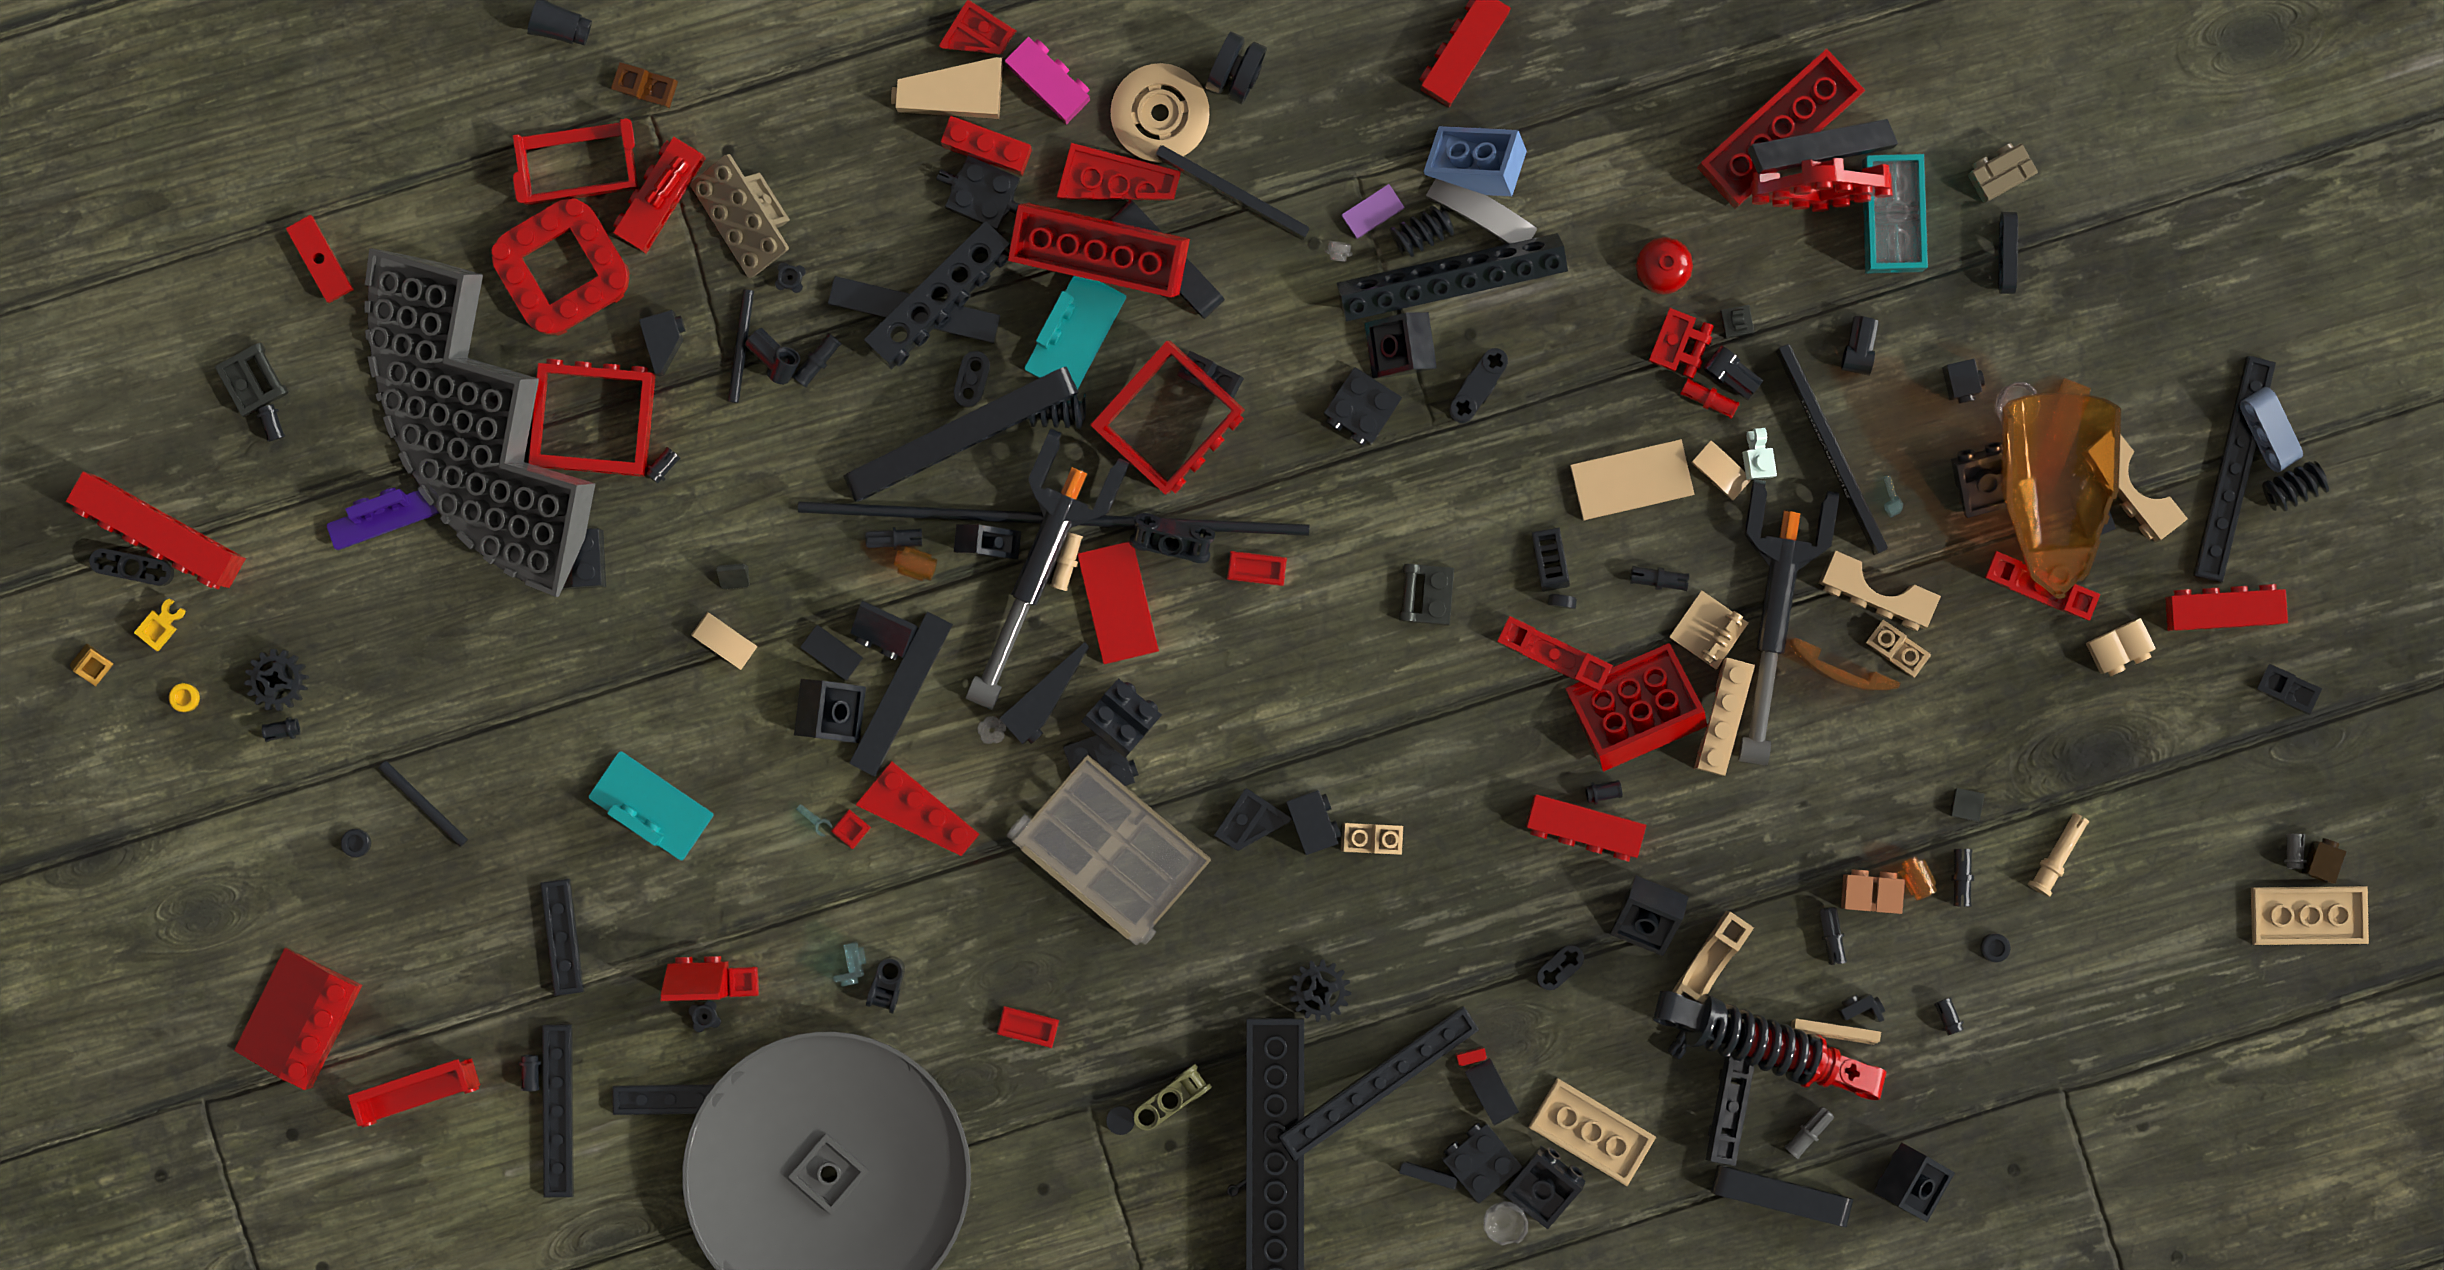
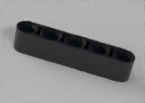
[1110,199,1225,319]
[1711,1165,1854,1227]

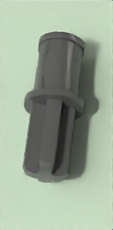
[1784,1107,1834,1159]

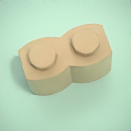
[2086,618,2156,676]

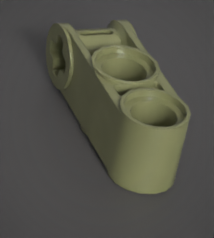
[1134,1064,1212,1130]

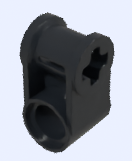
[866,956,905,1014]

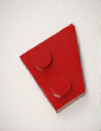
[939,0,1017,55]

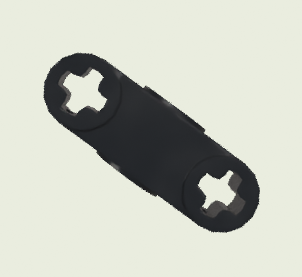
[1450,348,1508,423]
[1129,513,1215,563]

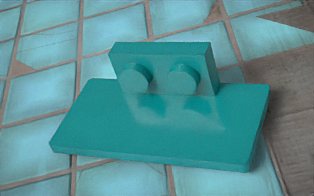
[1025,276,1126,389]
[589,751,714,860]

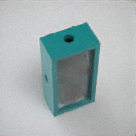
[1862,154,1928,274]

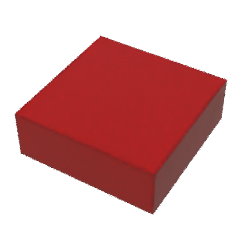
[831,809,872,849]
[728,967,759,997]
[1455,1047,1487,1066]

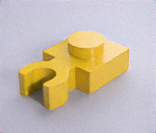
[134,599,186,651]

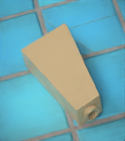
[891,57,1003,119]

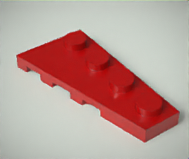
[856,761,980,856]

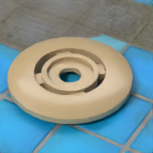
[1111,63,1210,163]

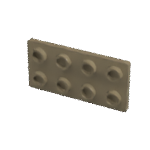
[690,154,790,278]

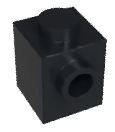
[1942,358,1985,404]

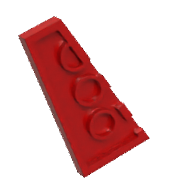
[1057,143,1181,200]

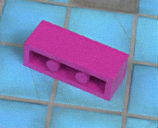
[1005,37,1090,125]

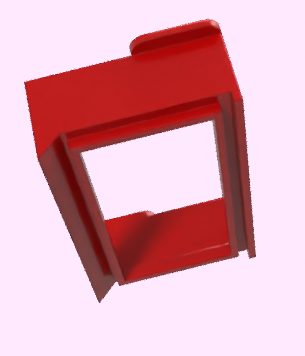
[513,118,639,206]
[348,1058,480,1128]

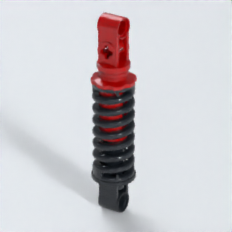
[1653,991,1887,1101]

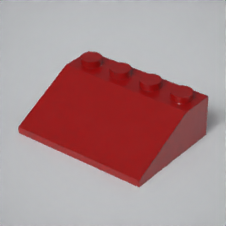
[1565,643,1707,772]
[234,948,362,1090]

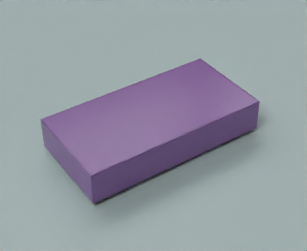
[1341,184,1405,239]

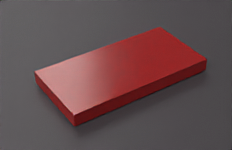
[1078,542,1159,665]

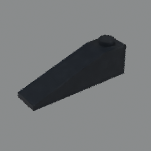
[1000,642,1089,744]

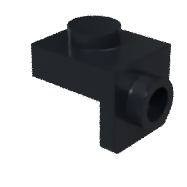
[1837,993,1885,1023]

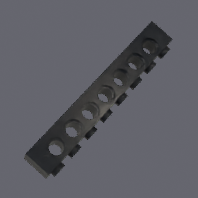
[1337,233,1568,321]

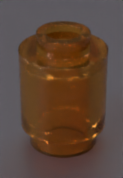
[894,546,938,581]
[1899,856,1937,901]

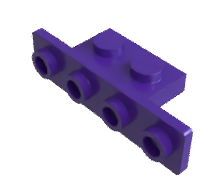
[327,488,439,550]

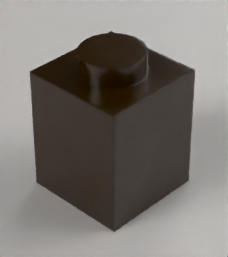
[2301,838,2347,884]

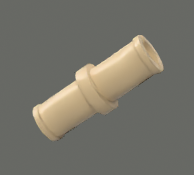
[1050,532,1083,591]

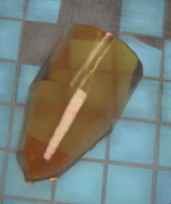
[2001,392,2121,599]

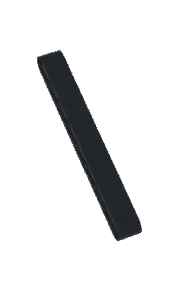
[843,366,1079,502]

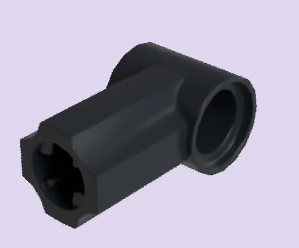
[1841,316,1879,376]
[745,327,800,385]
[1703,345,1763,400]

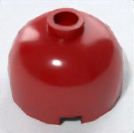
[1635,237,1693,295]

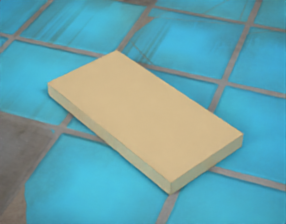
[1570,439,1695,521]
[2251,886,2369,945]
[1528,1078,1656,1186]

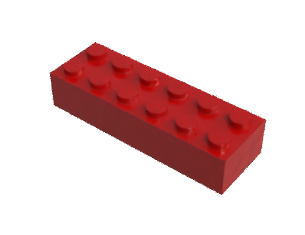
[1697,49,1865,209]
[1008,203,1190,298]
[66,471,246,590]

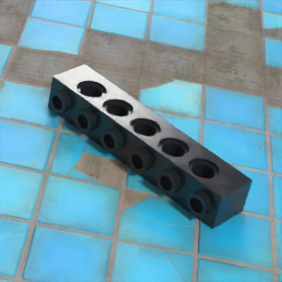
[864,221,1011,370]

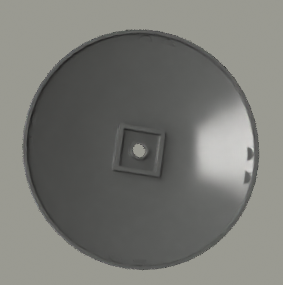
[683,1032,971,1270]

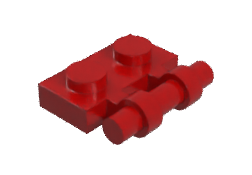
[1648,308,1714,379]

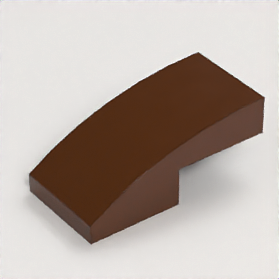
[611,62,678,109]

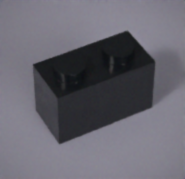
[1286,790,1341,855]

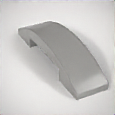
[1425,179,1537,244]

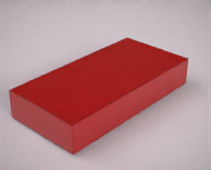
[1227,551,1287,586]
[997,1006,1059,1048]

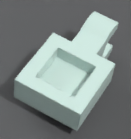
[1742,428,1777,480]

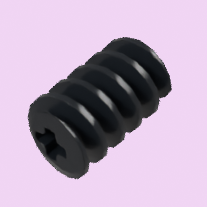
[1389,203,1454,257]
[1029,393,1086,429]
[2262,461,2329,512]

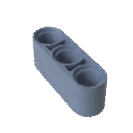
[2240,387,2303,473]

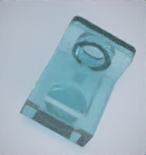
[833,942,866,986]

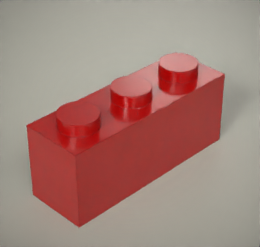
[941,116,1032,176]

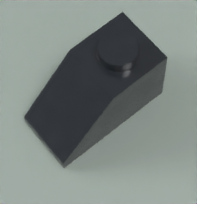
[639,310,686,377]
[954,524,1021,560]

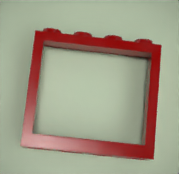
[1091,340,1245,495]
[529,359,656,477]

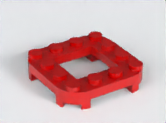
[1751,158,1893,212]
[492,199,630,336]

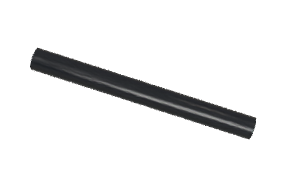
[728,289,754,403]
[378,761,468,847]

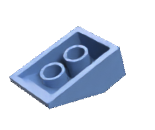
[1424,126,1527,196]

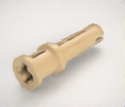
[2028,813,2089,897]

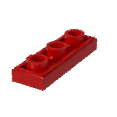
[286,215,354,303]

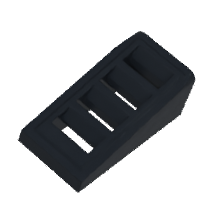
[1532,527,1570,592]

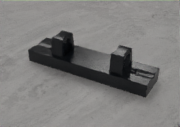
[1705,1054,1755,1166]

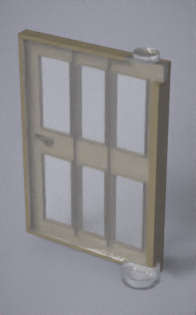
[1006,754,1211,946]

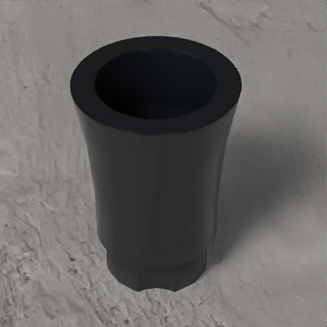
[527,0,592,46]

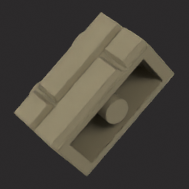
[1968,143,2038,204]

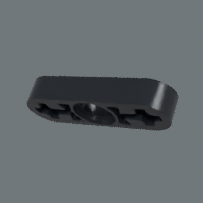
[1998,212,2018,294]
[89,548,174,586]

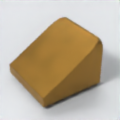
[70,643,113,686]

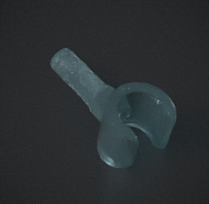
[1884,475,1903,517]
[796,804,832,836]

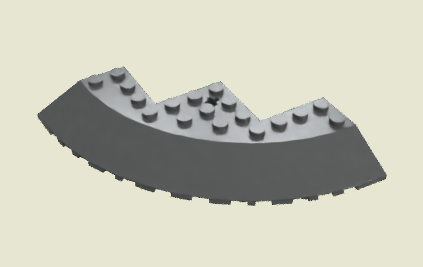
[365,248,595,597]

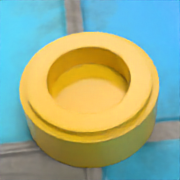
[169,683,200,712]

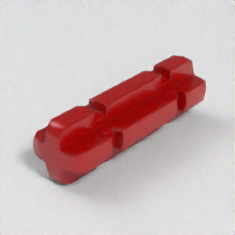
[645,156,688,208]

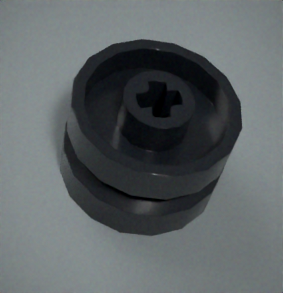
[1206,31,1267,105]

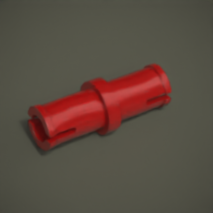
[1680,378,1739,419]

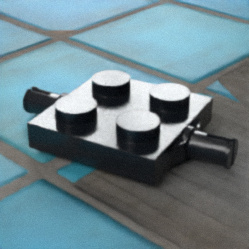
[936,156,1020,231]

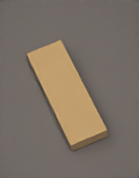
[1791,1019,1881,1045]

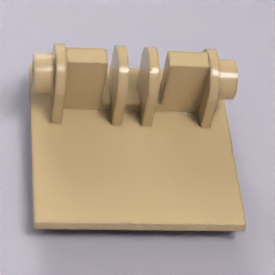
[1670,591,1748,669]

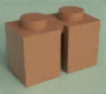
[1841,869,1905,914]

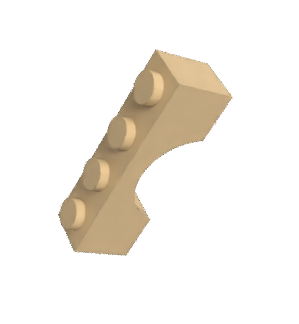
[2084,429,2188,542]
[1818,551,1941,631]
[1694,658,1755,776]
[1672,911,1754,1002]

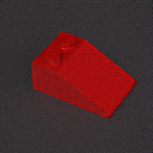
[661,956,729,1001]

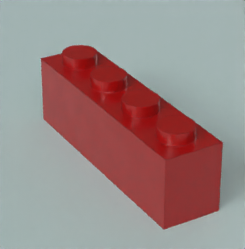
[1419,0,1511,108]
[613,137,706,254]
[2165,584,2288,631]
[1525,794,1646,862]

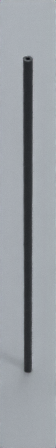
[798,501,1310,536]

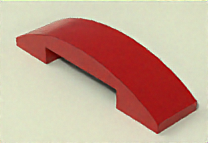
[1985,551,2100,621]
[1497,616,1613,691]

